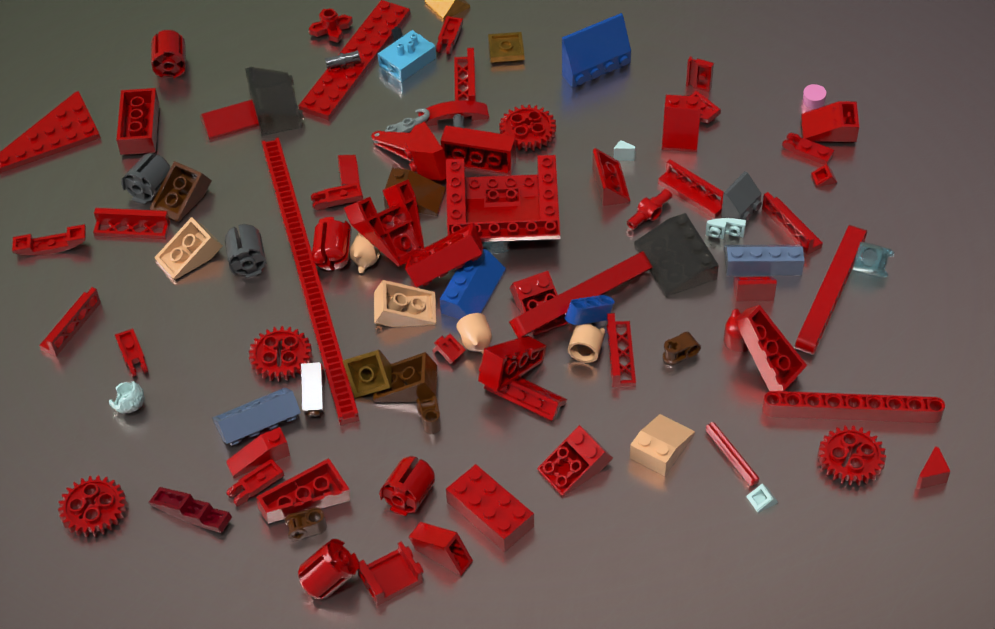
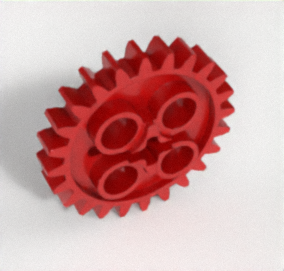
[499,104,556,151]
[249,326,312,382]
[818,425,886,486]
[58,475,127,537]

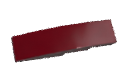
[148,487,232,533]

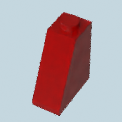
[408,522,473,576]

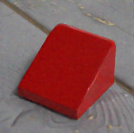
[811,164,837,187]

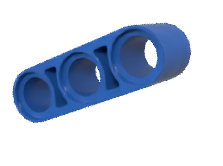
[565,295,615,325]

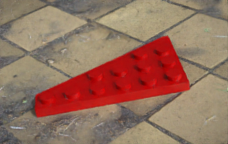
[0,91,101,173]

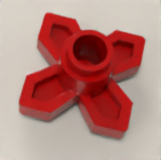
[309,8,353,43]

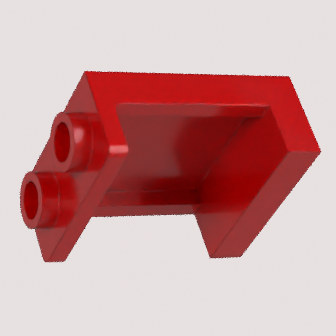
[357,541,424,606]

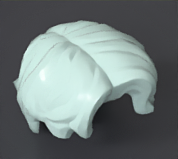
[109,381,145,414]

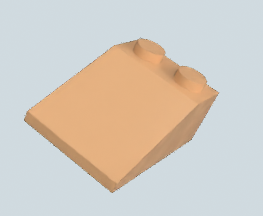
[154,217,223,280]
[374,280,436,327]
[630,414,695,476]

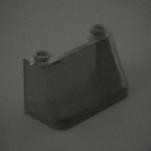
[245,67,304,136]

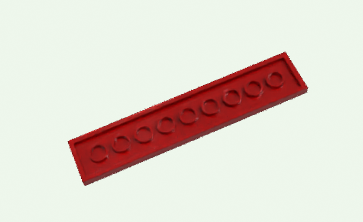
[298,0,411,121]

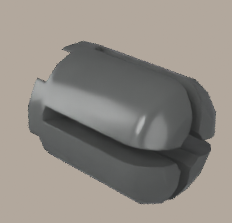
[121,153,171,204]
[225,224,267,278]

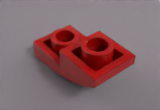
[338,155,360,186]

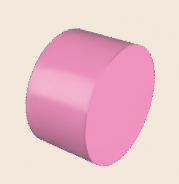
[803,84,826,109]

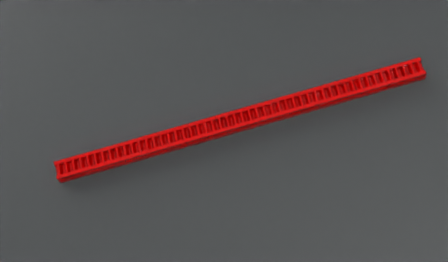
[262,137,359,426]

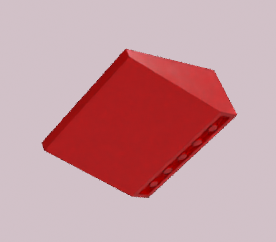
[446,155,560,242]

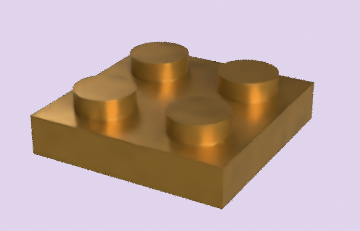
[488,32,525,62]

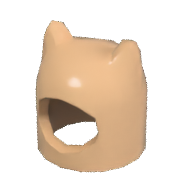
[350,233,381,274]
[456,313,492,354]
[568,324,606,363]

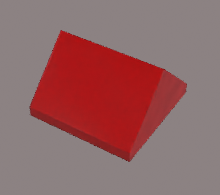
[734,276,777,302]

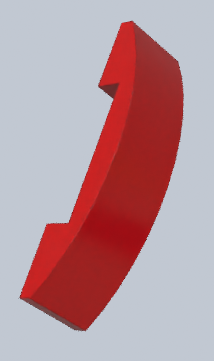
[418,100,489,126]
[12,224,86,255]

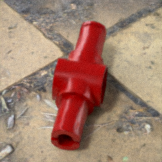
[627,188,672,230]

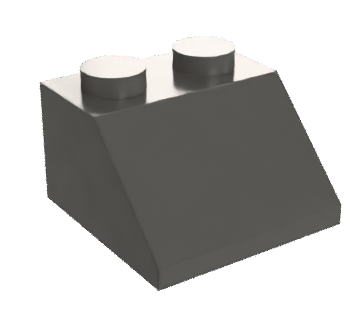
[721,171,762,222]

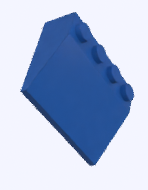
[562,13,631,88]

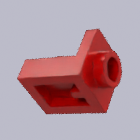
[432,334,466,364]

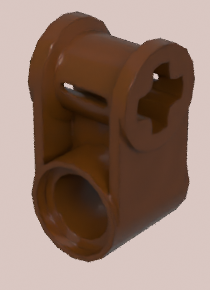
[663,332,701,365]
[416,395,441,434]
[285,508,327,541]

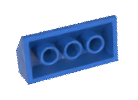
[440,249,506,320]

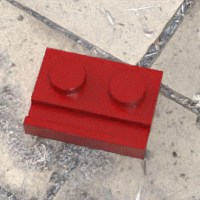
[686,56,714,92]

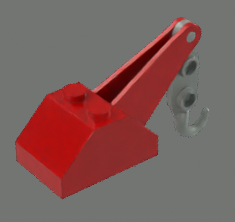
[371,108,446,181]

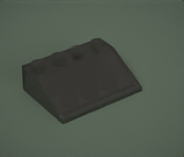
[634,213,719,297]

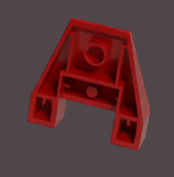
[344,179,424,266]

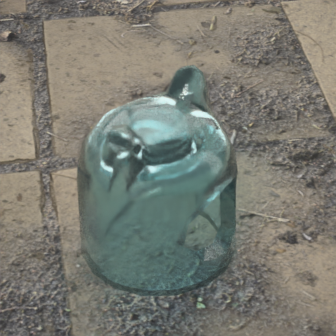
[853,241,895,278]

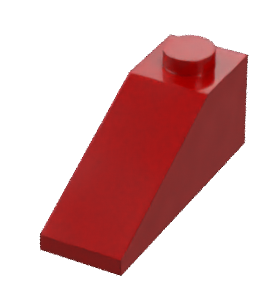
[226,427,290,478]

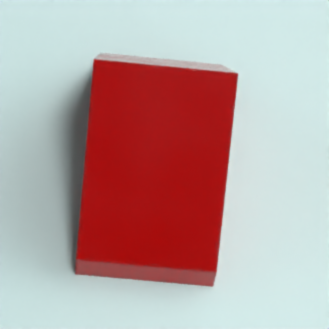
[916,446,951,489]

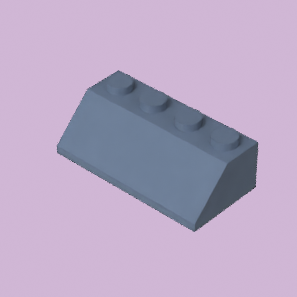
[724,244,804,276]
[212,388,301,445]

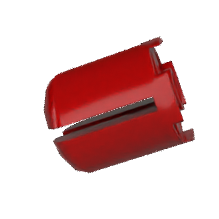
[151,30,186,78]
[312,217,352,271]
[379,456,435,516]
[298,539,360,599]

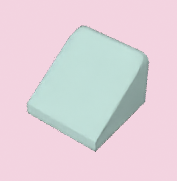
[613,140,636,161]
[746,484,778,513]

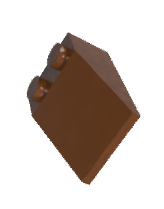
[149,161,212,222]
[383,167,446,216]
[373,352,437,402]

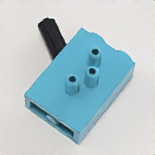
[378,26,436,82]

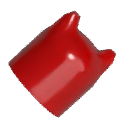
[723,309,749,352]

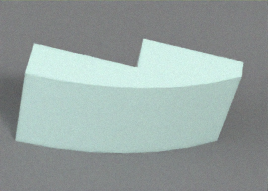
[706,218,746,239]

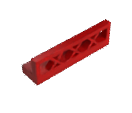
[454,48,476,101]
[658,159,724,219]
[762,192,823,255]
[93,208,170,239]
[39,287,101,357]
[607,313,636,387]
[484,377,567,421]

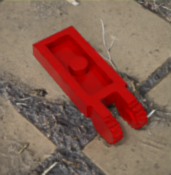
[436,16,463,54]
[782,132,835,165]
[311,183,363,211]
[115,328,148,377]
[226,459,284,506]

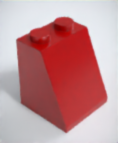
[662,94,701,152]

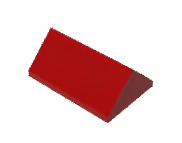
[200,99,260,140]
[592,148,631,206]

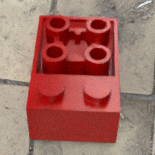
[801,101,859,142]
[510,271,569,336]
[537,425,613,496]

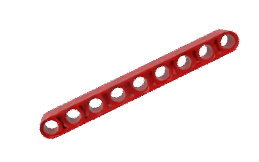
[795,225,867,355]
[509,251,653,338]
[762,391,945,423]

